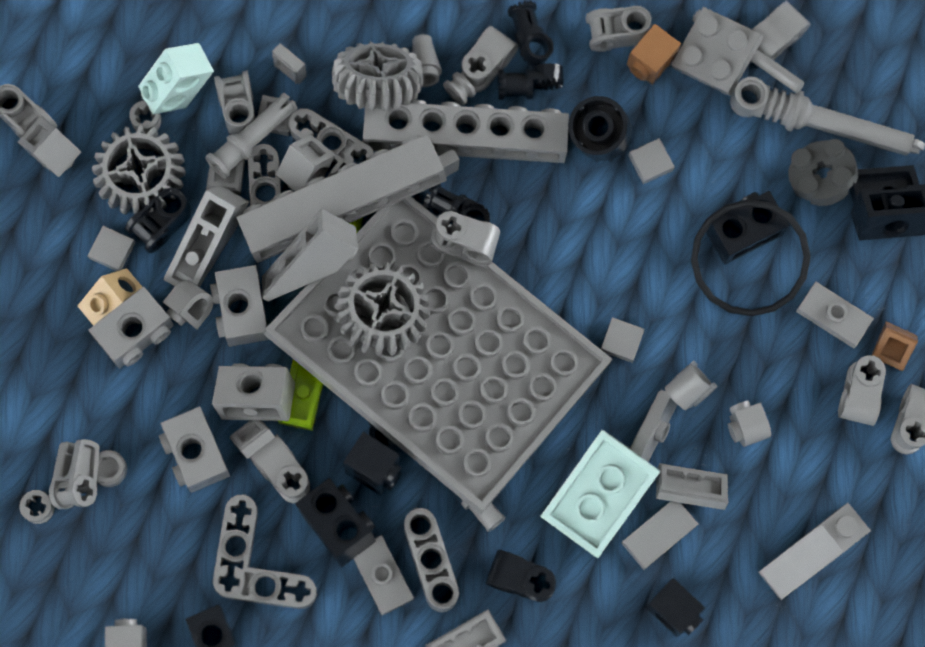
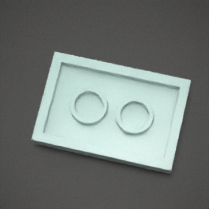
[540,430,661,558]

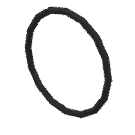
[691,199,811,316]

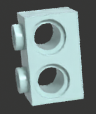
[138,43,214,115]

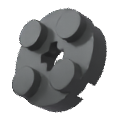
[788,139,858,206]

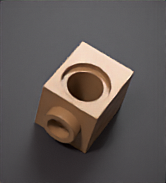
[627,24,681,85]

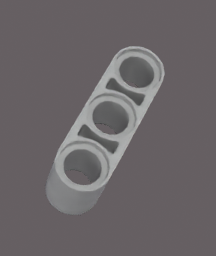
[404,508,459,612]

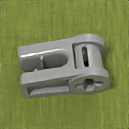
[49,439,100,509]

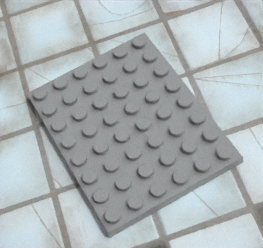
[264,197,612,515]

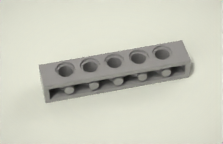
[363,100,569,163]

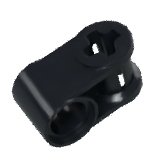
[125,188,191,254]
[485,549,556,602]

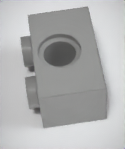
[210,265,270,347]
[89,286,174,369]
[212,363,295,421]
[158,406,230,493]

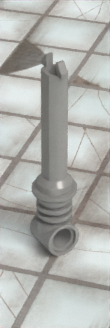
[730,77,925,156]

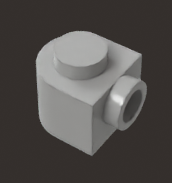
[163,281,213,329]
[728,400,771,447]

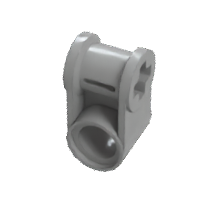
[585,6,651,51]
[461,26,519,92]
[214,70,255,134]
[0,84,57,139]
[430,211,500,266]
[838,355,886,426]
[665,361,718,410]
[891,384,925,455]
[249,434,310,503]

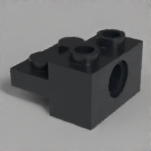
[849,165,925,241]

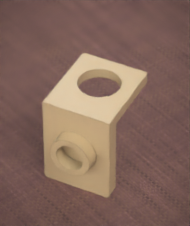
[78,269,142,326]

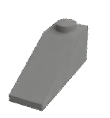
[163,185,249,287]
[262,208,358,301]
[758,503,871,600]

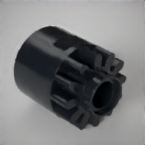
[568,96,633,162]

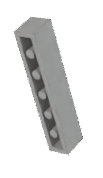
[236,134,447,263]

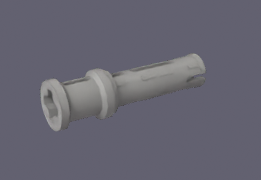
[205,93,298,179]

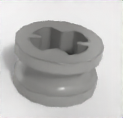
[443,72,476,106]
[129,101,162,134]
[20,490,55,524]

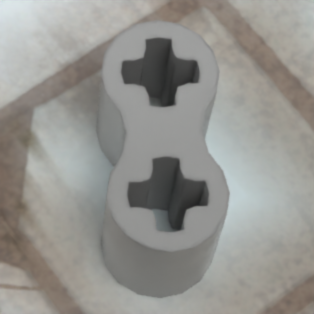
[752,1,811,60]

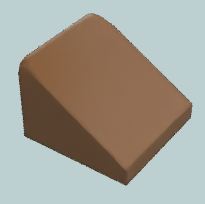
[872,322,918,371]

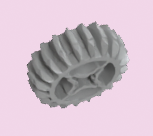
[332,41,423,111]
[92,124,186,215]
[335,262,431,357]

